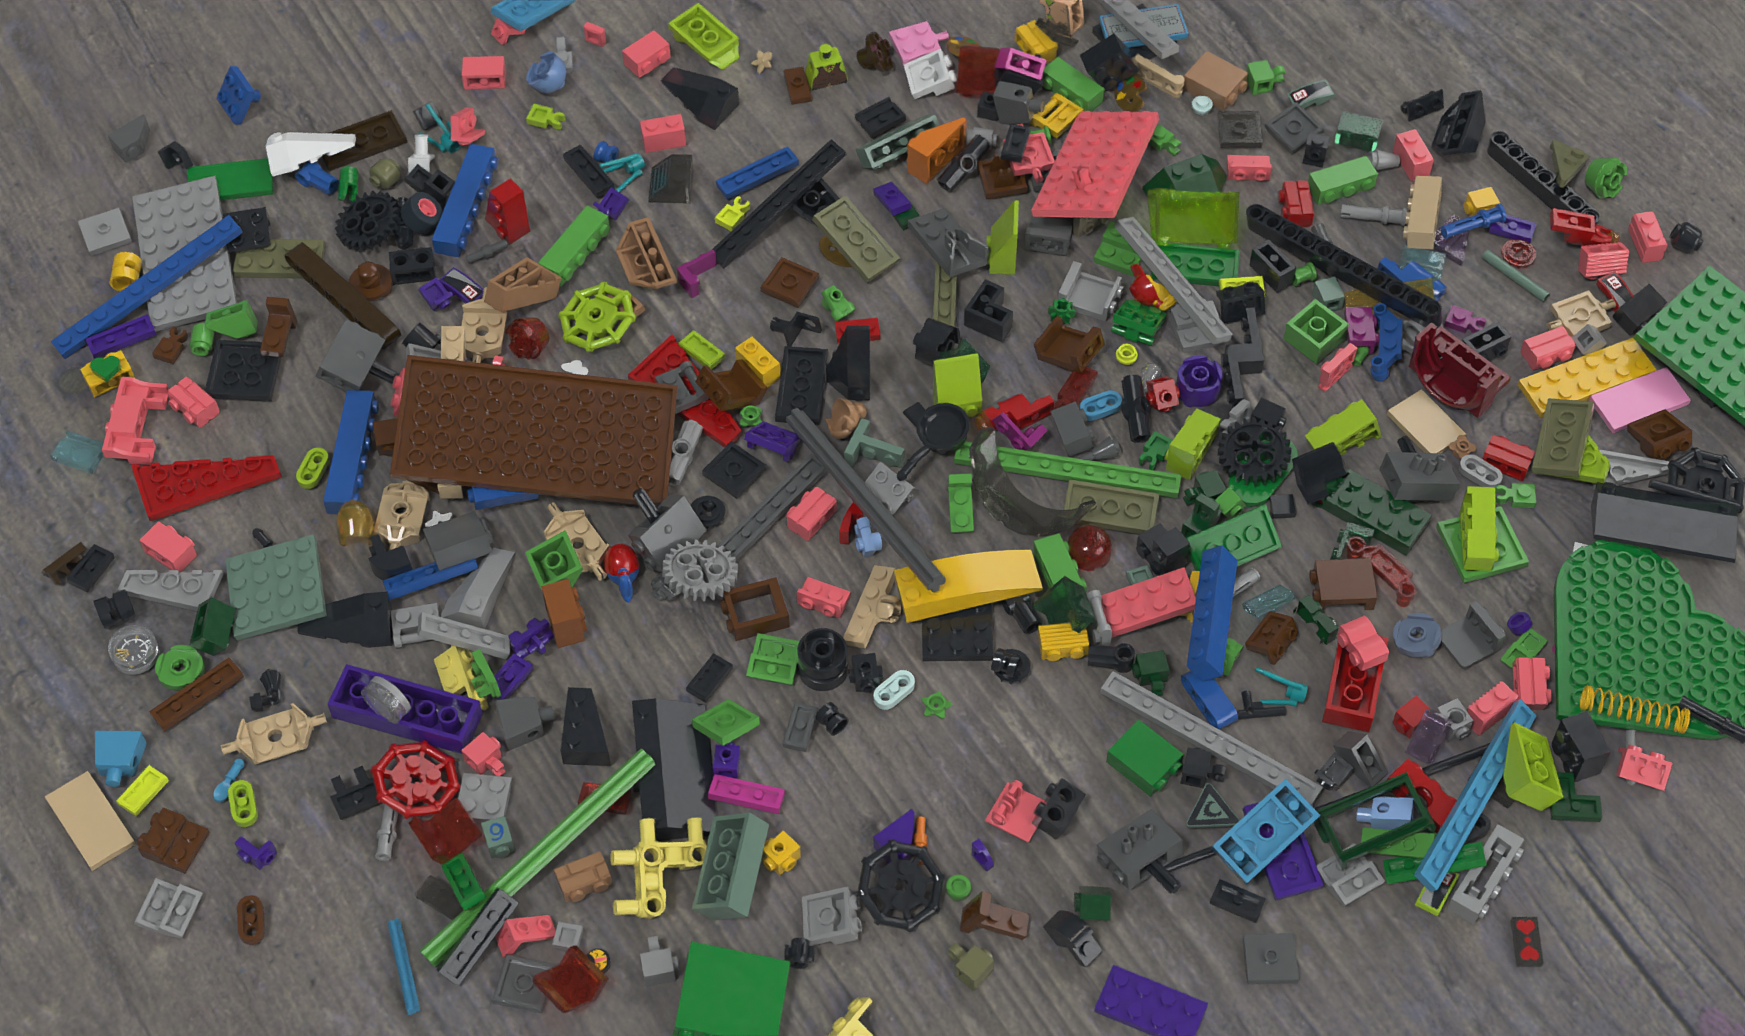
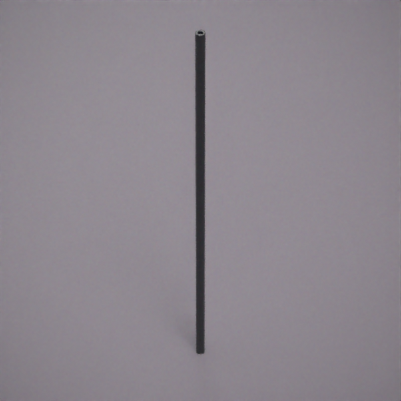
[1165,742,1491,872]

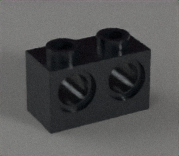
[389,247,436,285]
[1032,778,1086,839]

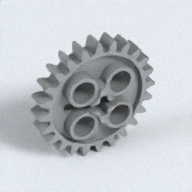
[662,539,738,601]

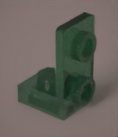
[1330,522,1374,560]

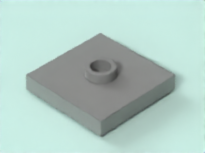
[78,208,132,256]

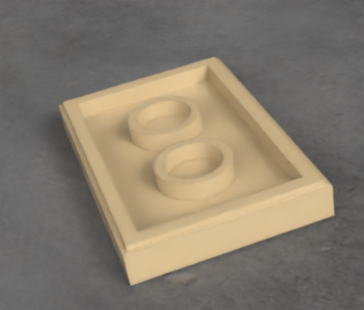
[1387,389,1466,453]

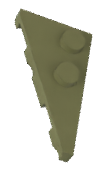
[1550,139,1590,188]

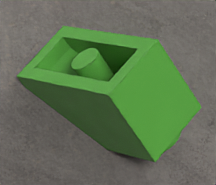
[205,300,258,339]

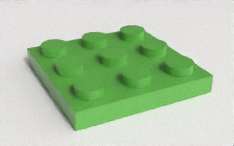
[1436,506,1529,583]

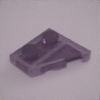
[1433,215,1470,266]

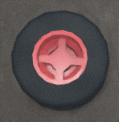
[401,192,443,234]

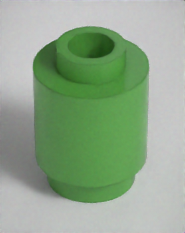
[189,323,215,356]

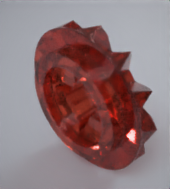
[1501,239,1536,269]

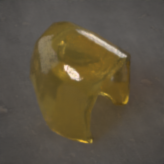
[336,500,375,546]

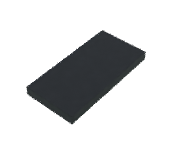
[775,346,828,425]

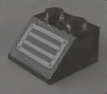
[648,154,694,204]

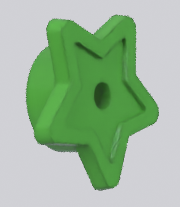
[922,691,952,719]

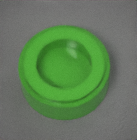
[946,875,971,901]

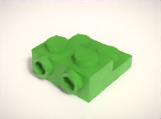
[1093,221,1150,276]

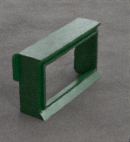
[1314,772,1436,870]

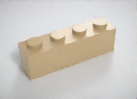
[1403,176,1442,249]

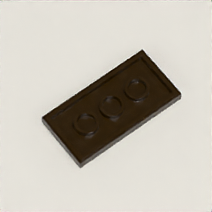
[322,110,407,172]

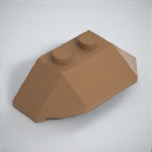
[616,217,677,289]

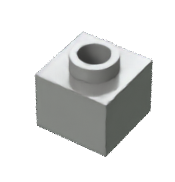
[1572,324,1607,355]

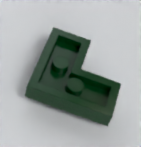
[1550,772,1602,822]

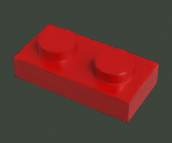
[835,318,880,344]

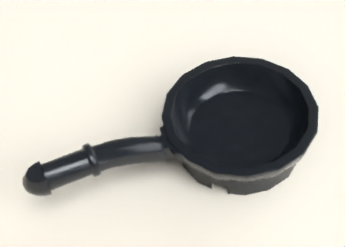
[897,403,969,481]

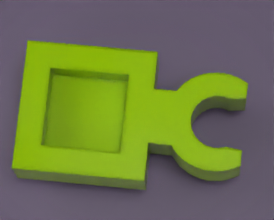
[526,104,566,130]

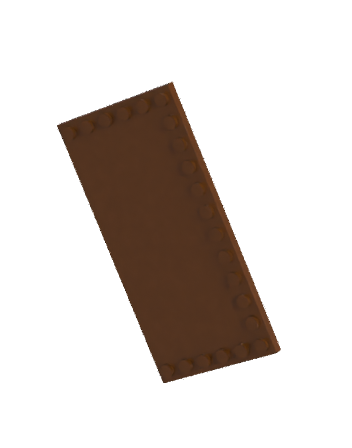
[390,355,678,507]

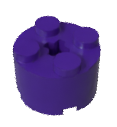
[1176,355,1223,407]

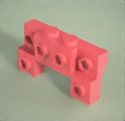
[102,377,169,465]

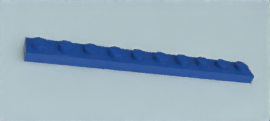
[51,215,243,359]

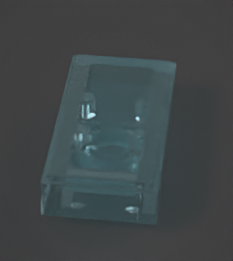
[1242,585,1295,618]

